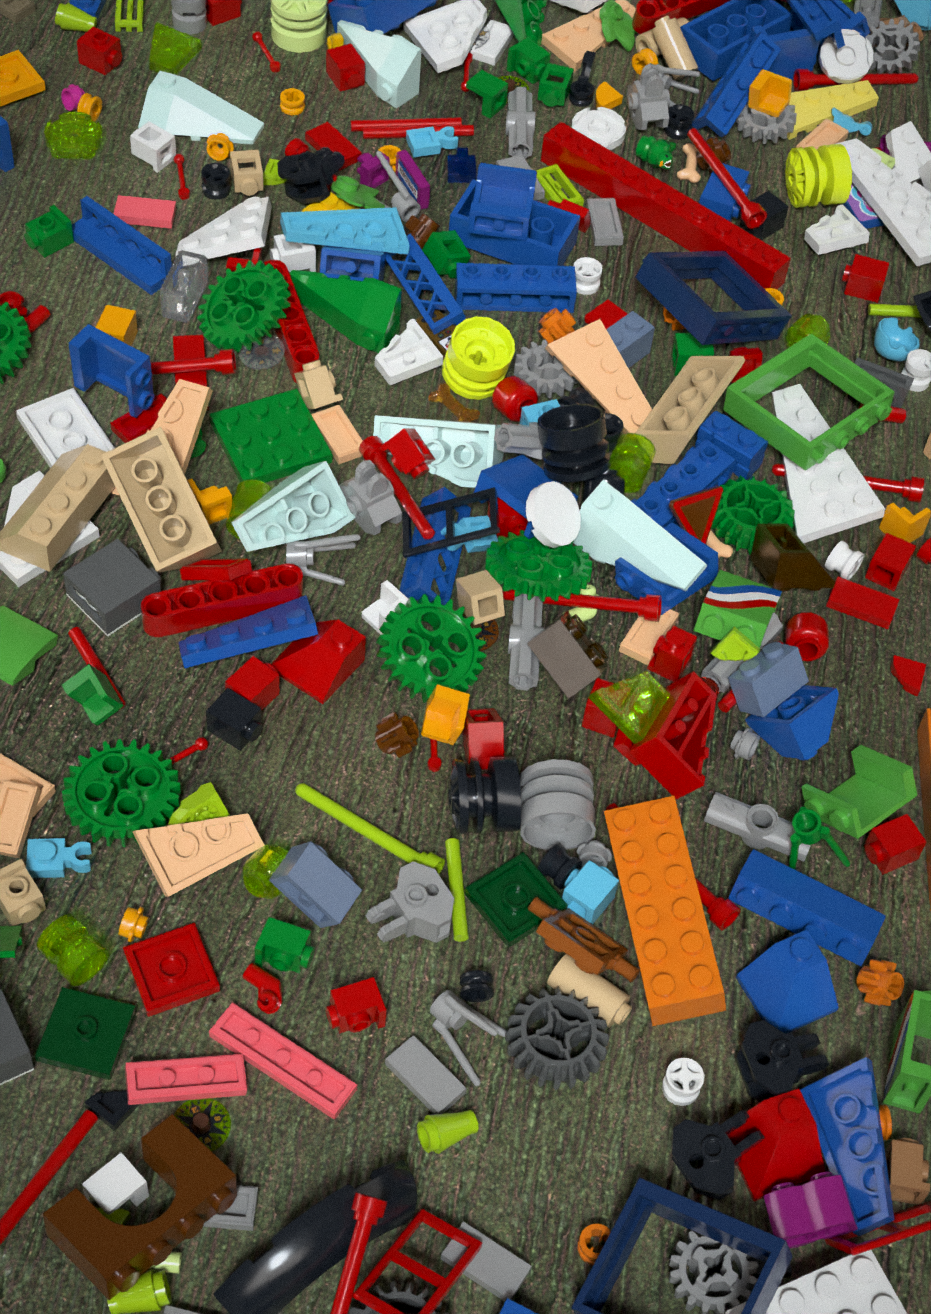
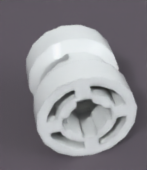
[901,349,931,392]

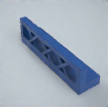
[786,0,845,49]
[691,32,781,137]
[72,196,173,295]
[385,233,466,335]
[399,487,471,605]

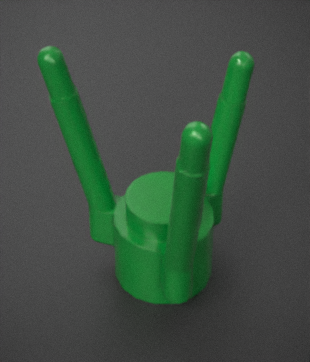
[789,807,850,870]

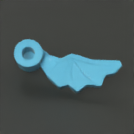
[831,107,873,136]

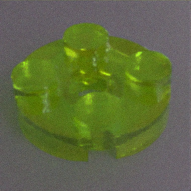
[44,112,103,160]

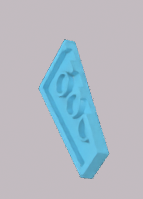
[280,207,410,255]

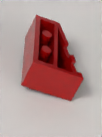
[629,671,717,800]

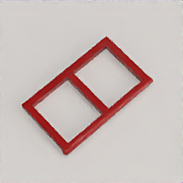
[825,1201,931,1256]
[353,1209,482,1314]

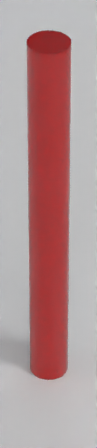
[350,117,462,132]
[362,124,474,139]
[0,1110,98,1245]

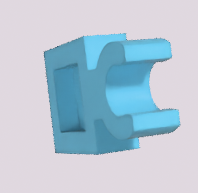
[406,126,458,158]
[440,515,498,553]
[26,838,92,878]

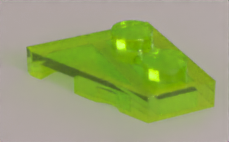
[149,22,202,75]
[588,671,670,744]

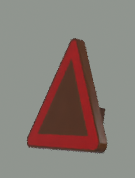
[669,485,723,544]

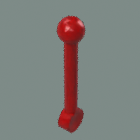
[252,31,281,73]
[460,53,473,92]
[173,154,190,200]
[169,737,208,765]
[427,739,442,772]

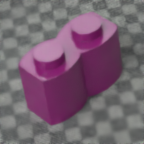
[764,1172,858,1249]

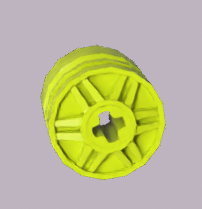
[785,144,852,208]
[442,316,515,400]

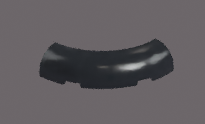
[213,1160,418,1314]

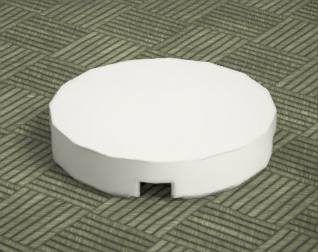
[819,29,874,84]
[571,107,626,150]
[526,481,581,548]

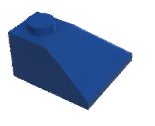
[745,685,839,760]
[736,930,839,1034]

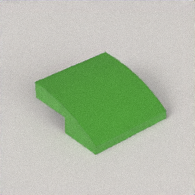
[0,605,58,686]

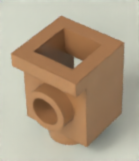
[885,1138,930,1205]

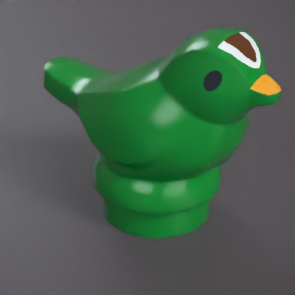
[636,135,676,169]

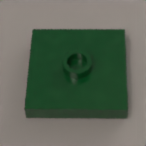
[465,852,568,948]
[35,987,136,1080]

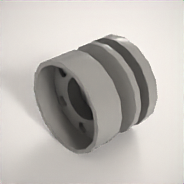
[520,759,596,850]

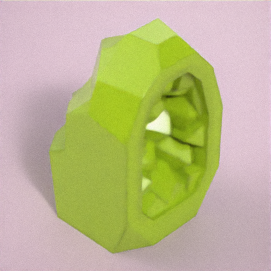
[168,782,230,825]

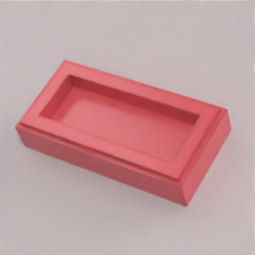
[113,195,176,229]

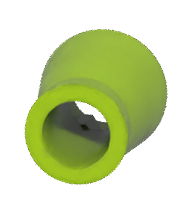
[55,3,97,32]
[417,1110,479,1154]
[107,1269,172,1314]

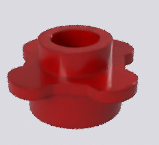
[0,291,28,317]

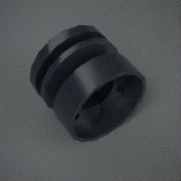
[537,404,611,482]
[448,756,521,835]

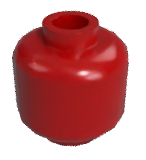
[492,376,538,422]
[785,612,829,661]

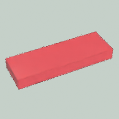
[125,1054,247,1105]

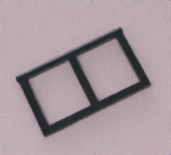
[402,487,500,558]

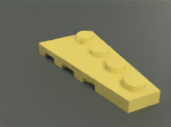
[787,80,879,140]

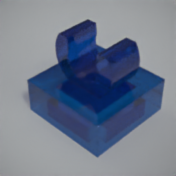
[447,147,477,183]

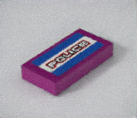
[396,150,430,210]

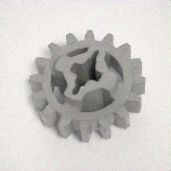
[864,19,920,74]
[736,100,797,144]
[514,340,578,399]
[669,1231,758,1314]

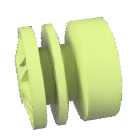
[270,0,328,53]

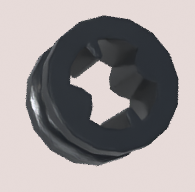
[569,80,595,107]
[460,970,494,1002]

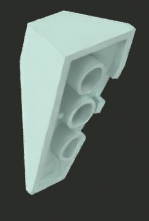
[337,20,421,109]
[138,71,264,144]
[373,415,504,488]
[231,461,356,552]
[573,480,707,591]

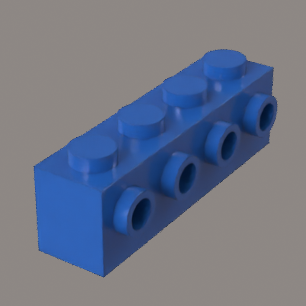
[455,263,577,313]
[631,439,736,528]
[728,849,886,967]

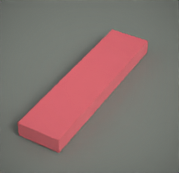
[209,1002,357,1120]

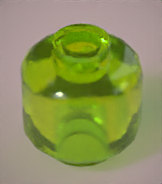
[786,313,831,348]
[242,844,289,899]

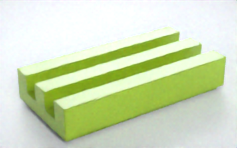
[115,0,144,32]
[536,164,584,206]

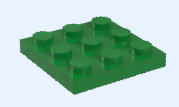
[209,388,333,489]

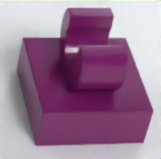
[357,152,390,188]

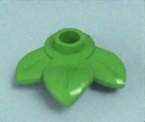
[599,0,637,52]
[331,175,385,209]

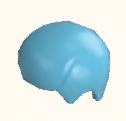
[874,317,920,362]

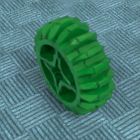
[711,475,795,555]

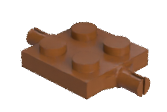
[528,897,640,983]

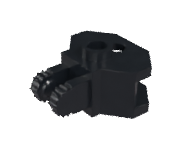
[277,147,345,204]
[735,1020,830,1102]
[672,1110,765,1201]

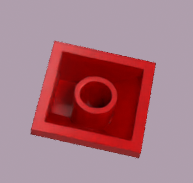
[271,619,366,704]
[727,1088,825,1202]

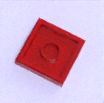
[123,923,220,1017]

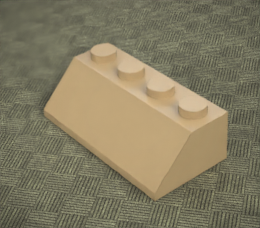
[635,356,745,464]
[101,427,222,573]
[0,444,115,572]

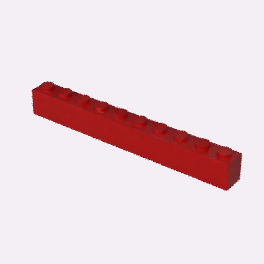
[541,122,791,290]

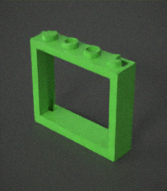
[723,334,895,471]

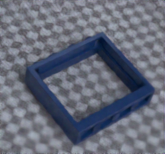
[635,251,792,345]
[571,1177,793,1314]

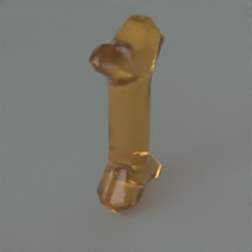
[428,383,480,422]

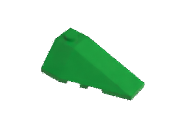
[495,0,547,46]
[289,270,402,353]

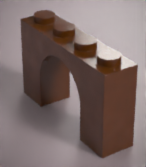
[43,1114,237,1300]

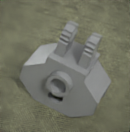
[627,63,670,130]
[339,460,402,535]
[365,862,454,943]

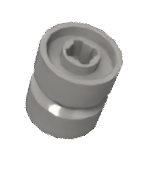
[171,0,207,35]

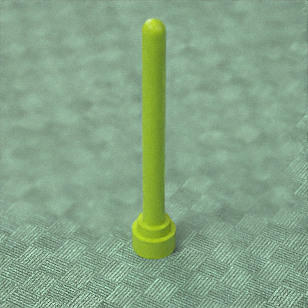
[295,783,445,875]

